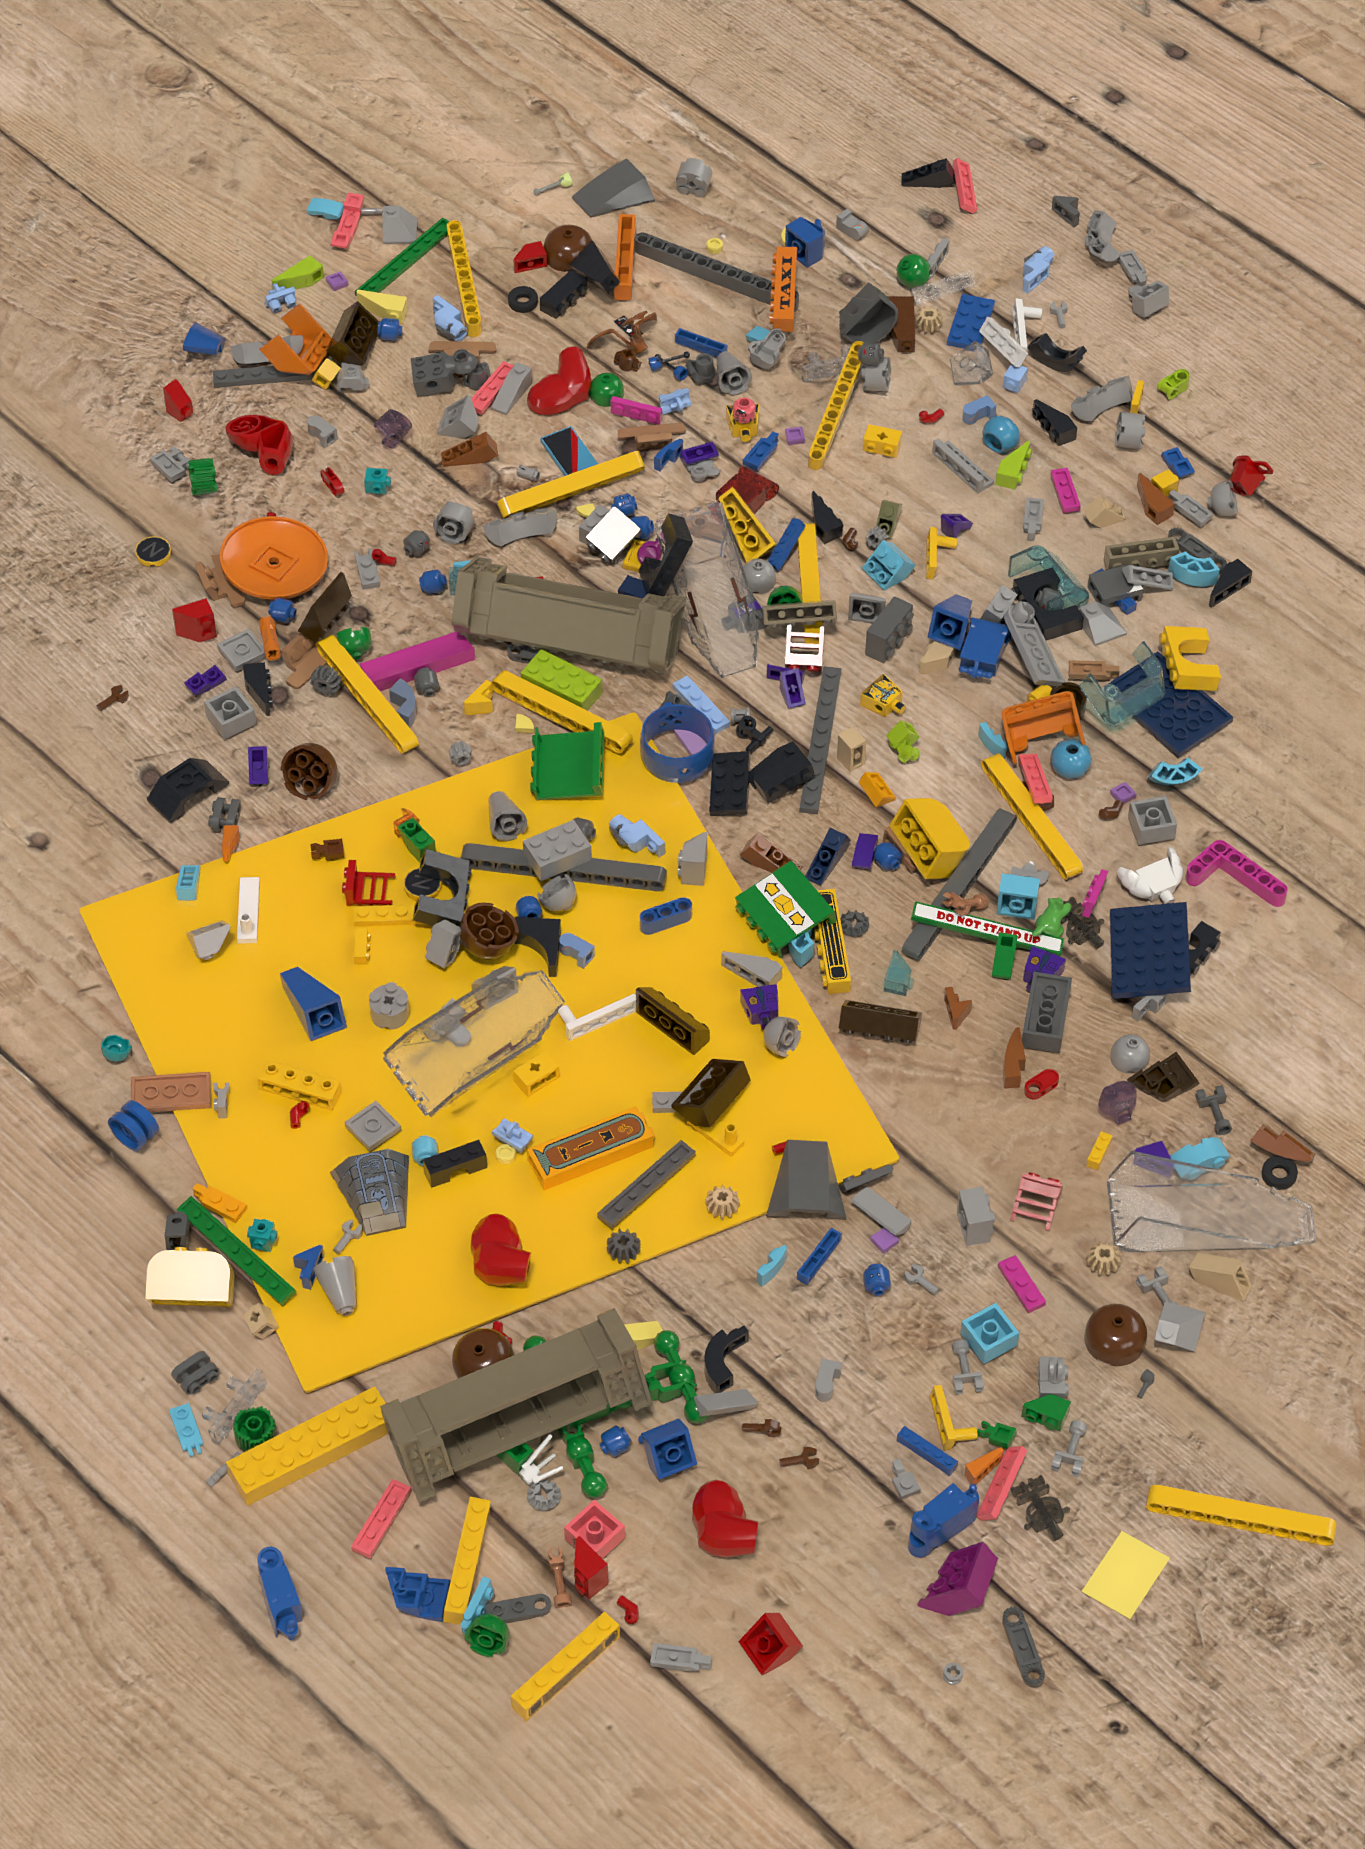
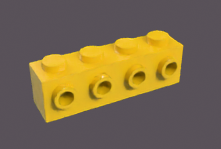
[258,1060,342,1111]

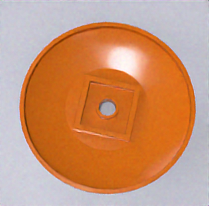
[220,516,328,600]

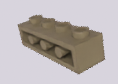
[1104,537,1179,570]
[762,600,837,628]

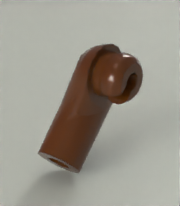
[843,527,858,550]
[1099,800,1123,820]

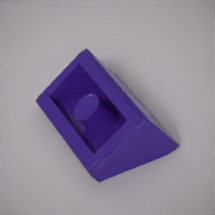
[680,442,719,465]
[767,664,805,683]

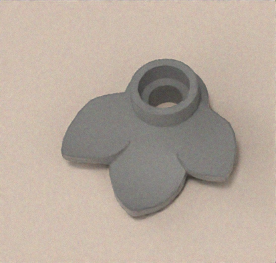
[686,459,720,481]
[1011,862,1049,885]

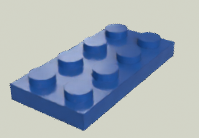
[946,294,995,352]

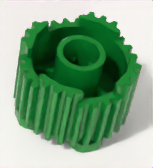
[188,458,217,495]
[233,1406,277,1451]

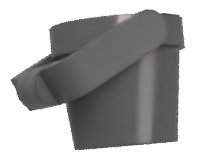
[685,353,716,383]
[462,362,491,391]

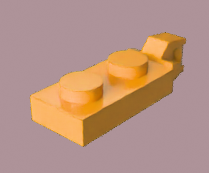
[192,1183,247,1223]

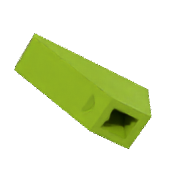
[272,255,324,290]
[995,441,1032,490]

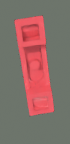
[330,193,364,249]

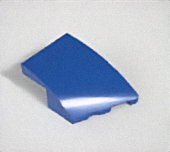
[183,322,226,355]
[385,1567,451,1622]

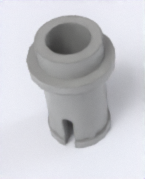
[517,464,540,482]

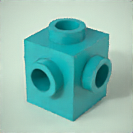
[364,468,391,494]
[247,1219,278,1252]

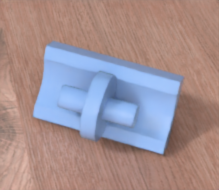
[264,283,296,313]
[659,388,691,414]
[492,1118,533,1153]

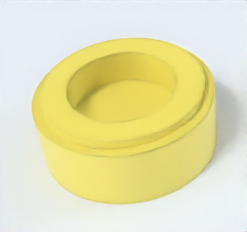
[706,238,723,254]
[496,1144,516,1164]

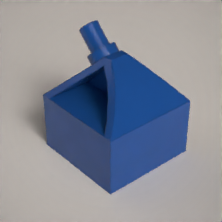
[785,217,825,268]
[638,1418,697,1480]

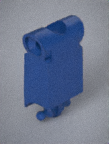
[958,617,1012,679]
[908,1483,980,1558]
[257,1546,302,1640]

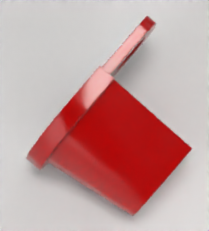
[1229,455,1274,496]

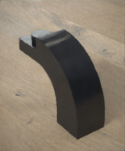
[1027,333,1087,372]
[704,1325,749,1393]

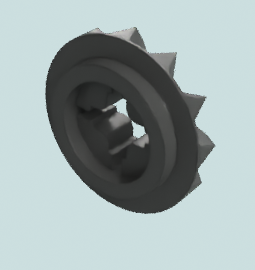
[840,910,869,937]

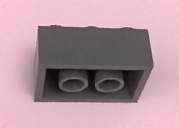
[865,596,914,664]

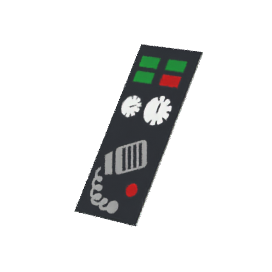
[613,316,644,337]

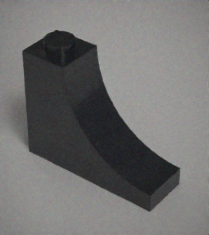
[514,917,561,977]

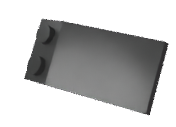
[1022,972,1072,1053]

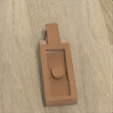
[1069,660,1120,680]
[882,826,918,872]

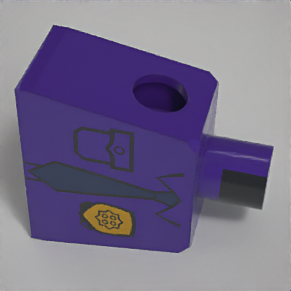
[1023,946,1066,992]
[740,984,778,1030]

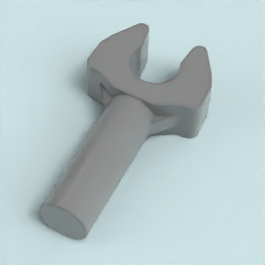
[1050,301,1068,328]
[333,1220,362,1254]
[904,1264,939,1295]

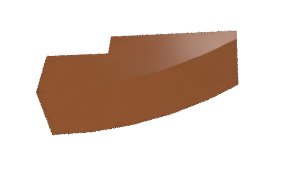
[1003,1027,1026,1089]
[1250,1124,1316,1162]

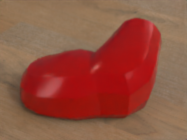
[527,346,592,415]
[225,415,293,475]
[470,1213,531,1286]
[692,1480,758,1558]

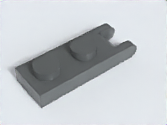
[839,1164,893,1194]

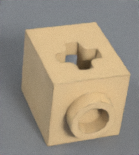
[243,1303,279,1339]

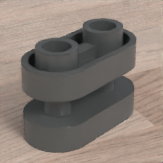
[208,797,241,831]
[171,1351,220,1395]

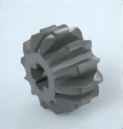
[310,665,342,696]
[607,1228,641,1264]

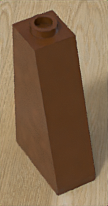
[887,296,915,352]

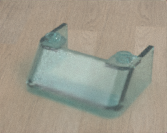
[1008,545,1089,611]
[1079,641,1166,727]

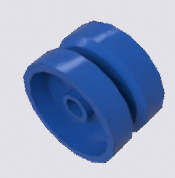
[108,1100,159,1151]

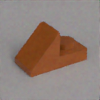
[944,986,972,1030]

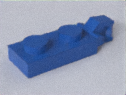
[743,431,779,471]

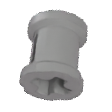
[731,707,750,724]

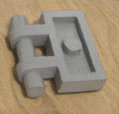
[150,446,190,483]

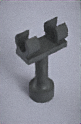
[1195,1085,1232,1135]

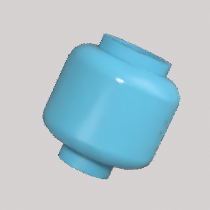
[411,1135,438,1166]

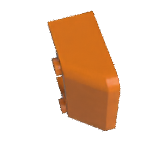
[259,303,332,375]
[1001,691,1086,764]

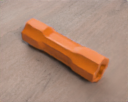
[259,616,281,661]

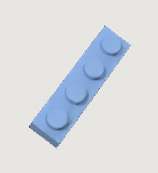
[673,675,730,734]

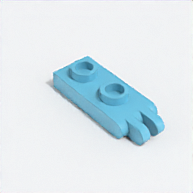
[169,1403,203,1457]
[460,1576,494,1635]

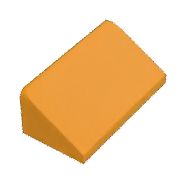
[859,772,896,807]

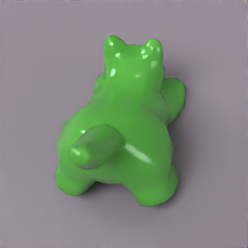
[1032,897,1071,937]

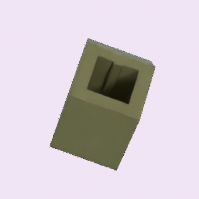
[876,500,902,539]

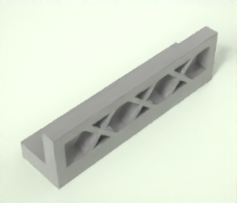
[932,438,994,494]

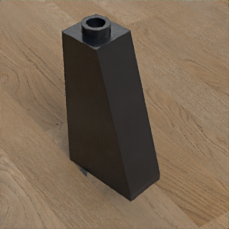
[569,240,620,294]

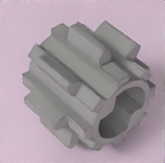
[865,526,889,549]
[449,741,472,766]

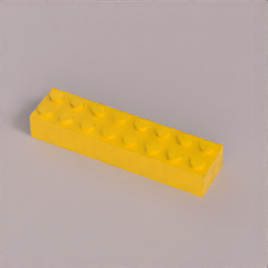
[226,1386,388,1506]

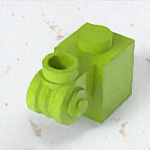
[886,720,920,763]

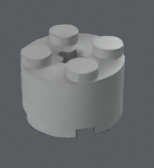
[675,158,713,197]
[861,357,891,391]
[1115,412,1146,449]
[433,501,474,544]
[369,982,409,1029]

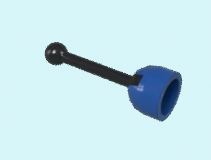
[648,352,690,371]
[654,354,688,381]

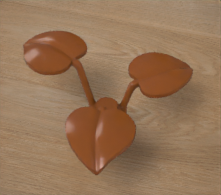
[587,311,657,355]

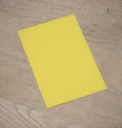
[1081,1531,1170,1619]

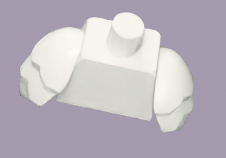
[1116,847,1183,904]

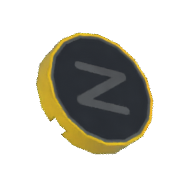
[135,536,171,567]
[403,868,442,900]

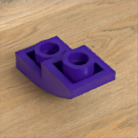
[184,665,227,696]
[852,833,879,870]

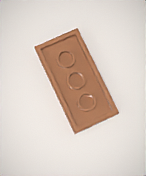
[131,1072,211,1112]

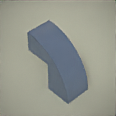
[389,678,416,728]

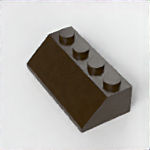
[326,301,379,366]
[298,572,352,643]
[636,987,710,1055]
[838,1000,922,1043]
[671,1059,751,1127]

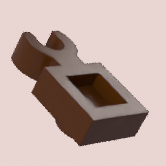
[310,838,344,860]

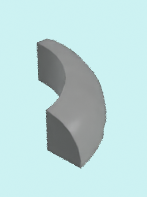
[1085,210,1121,261]
[230,335,303,364]
[1071,375,1132,421]
[483,508,557,546]

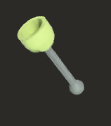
[534,172,573,195]

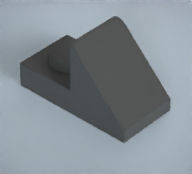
[1051,196,1080,228]

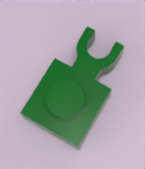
[977,1421,1017,1449]

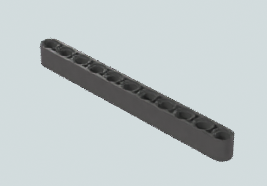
[635,232,799,312]
[901,808,1017,961]
[460,843,667,891]

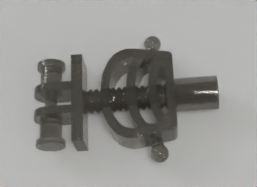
[1061,897,1104,949]
[1010,1475,1070,1541]

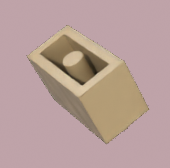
[837,727,866,772]

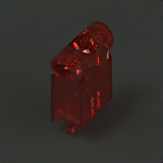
[709,465,779,524]

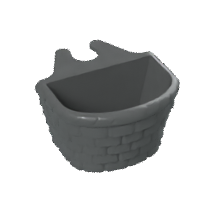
[839,282,898,343]

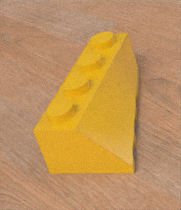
[719,487,777,563]

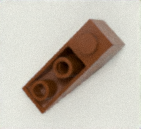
[441,432,498,467]
[1137,472,1175,525]
[740,833,803,873]

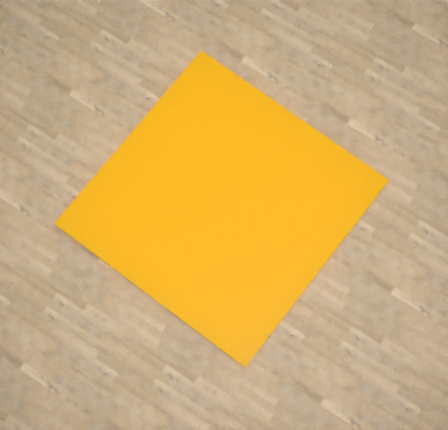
[79,712,899,1393]

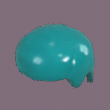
[101,1035,131,1062]

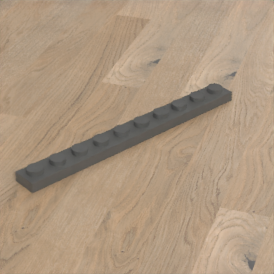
[799,666,842,814]

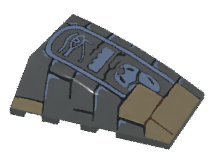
[330,1149,409,1236]

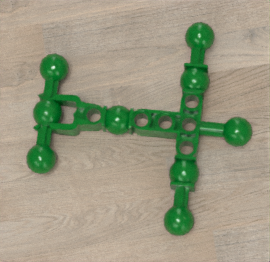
[523,1330,708,1499]

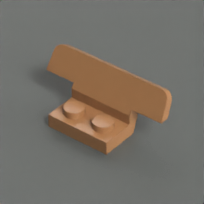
[428,341,496,362]
[617,422,686,451]
[195,554,245,608]
[280,633,327,689]

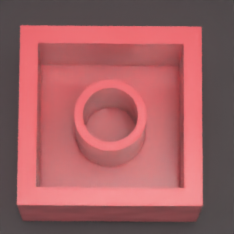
[564,1500,625,1559]

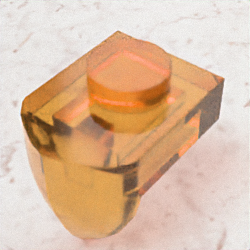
[393,808,420,838]

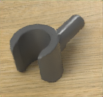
[1137,1369,1155,1399]

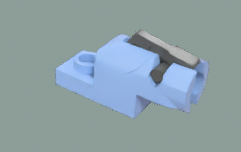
[1023,246,1055,293]
[433,295,467,341]
[609,815,665,857]

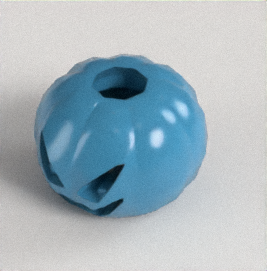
[982,416,1020,454]
[1050,739,1092,779]

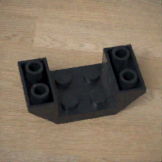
[147,758,230,822]

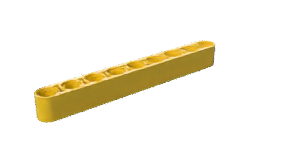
[447,220,482,337]
[808,341,864,470]
[497,451,646,519]
[797,523,824,645]
[316,635,419,754]
[491,670,633,754]
[981,753,1083,880]
[1146,1485,1337,1546]

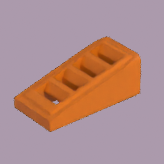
[222,825,239,862]
[964,1447,1004,1485]

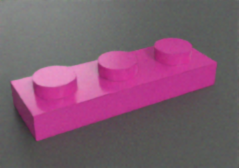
[610,396,662,425]
[1050,468,1081,513]
[1081,869,1109,918]
[998,1255,1046,1313]

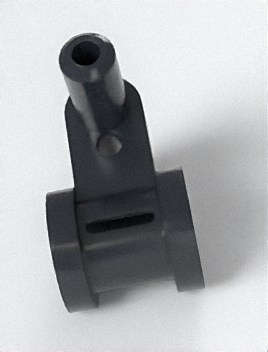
[736,716,773,753]

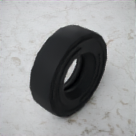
[508,286,538,313]
[1261,1155,1298,1190]

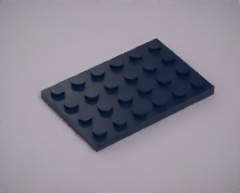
[1103,651,1233,757]
[1110,902,1191,999]

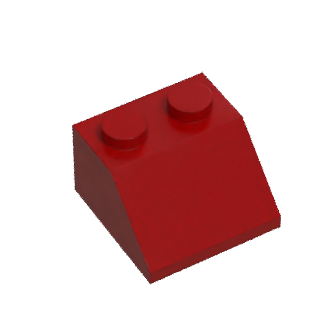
[172,598,217,642]
[574,1535,608,1599]
[738,1613,803,1675]

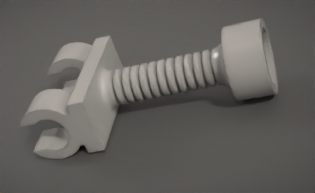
[1136,1266,1179,1305]
[952,1340,984,1394]
[1051,1420,1087,1477]

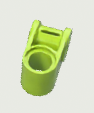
[1157,369,1190,400]

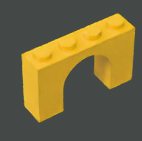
[1159,626,1221,691]

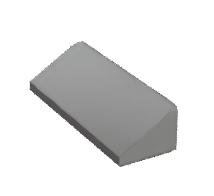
[1122,565,1173,590]
[851,1187,912,1236]
[694,1389,758,1417]

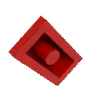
[513,241,547,273]
[163,379,193,422]

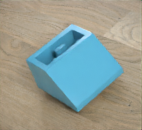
[862,540,916,590]

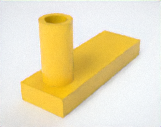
[926,527,957,579]
[687,1120,745,1157]
[929,1385,978,1450]

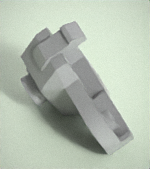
[748,328,786,370]
[337,363,369,391]

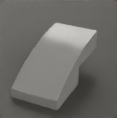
[1132,994,1168,1022]

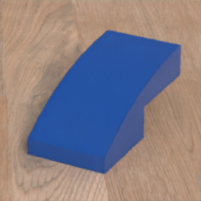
[654,439,683,472]
[1161,447,1195,478]

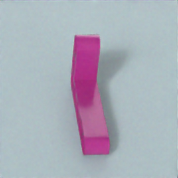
[1185,840,1288,907]

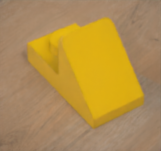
[464,679,493,715]

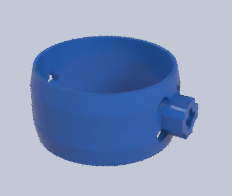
[640,702,715,783]

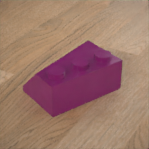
[917,1541,998,1616]

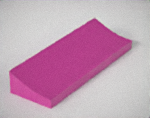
[360,631,475,692]

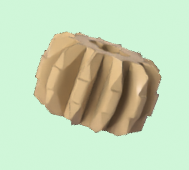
[914,306,943,334]
[705,1185,740,1219]
[1086,1241,1121,1276]

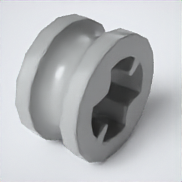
[943,1663,963,1685]

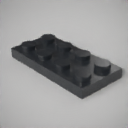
[709,751,750,816]

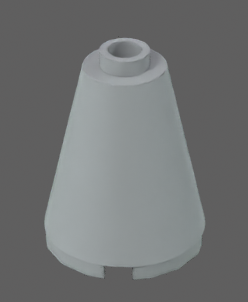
[716,351,752,395]
[488,791,527,841]
[314,1256,356,1316]

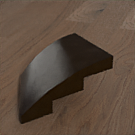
[1127,1051,1200,1100]

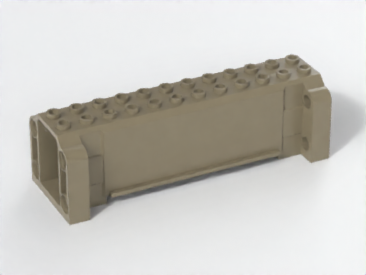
[451,556,687,674]
[380,1308,652,1503]

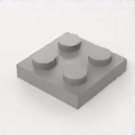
[217,629,265,671]
[345,1101,401,1151]

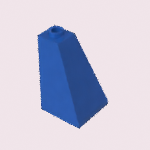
[927,594,972,650]
[280,967,347,1041]

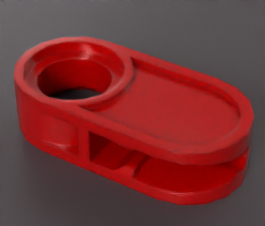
[320,467,345,496]
[1024,1069,1059,1100]

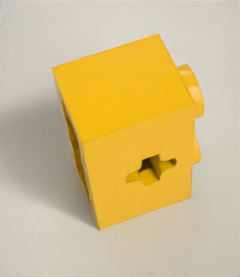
[863,424,902,458]
[513,1051,560,1097]

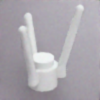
[519,1434,563,1485]

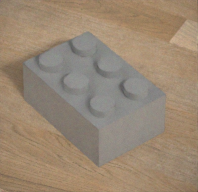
[523,820,592,881]

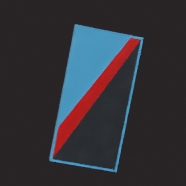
[540,426,598,476]

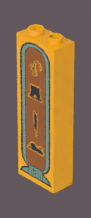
[527,1106,655,1190]

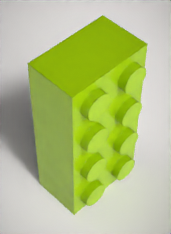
[521,649,603,711]

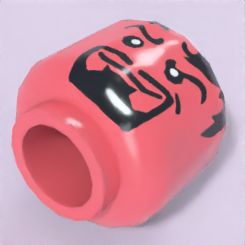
[733,397,756,424]

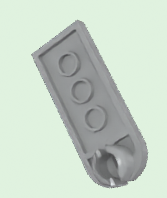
[1004,601,1065,687]

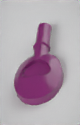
[637,533,665,564]

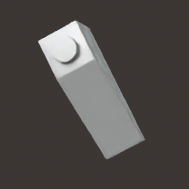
[491,362,532,415]
[721,951,782,987]

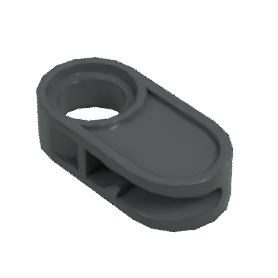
[507,643,541,664]

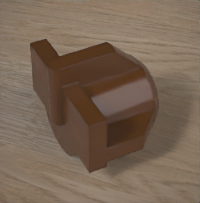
[614,349,642,372]

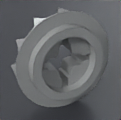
[527,1478,561,1511]

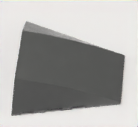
[572,159,655,218]
[766,1140,847,1220]

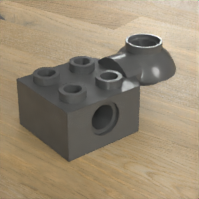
[411,349,478,397]

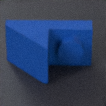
[293,1245,324,1290]

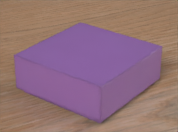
[326,271,349,291]
[785,427,805,445]
[1110,782,1137,805]
[870,1228,899,1254]

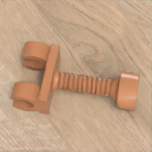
[941,892,989,916]
[548,1547,572,1608]

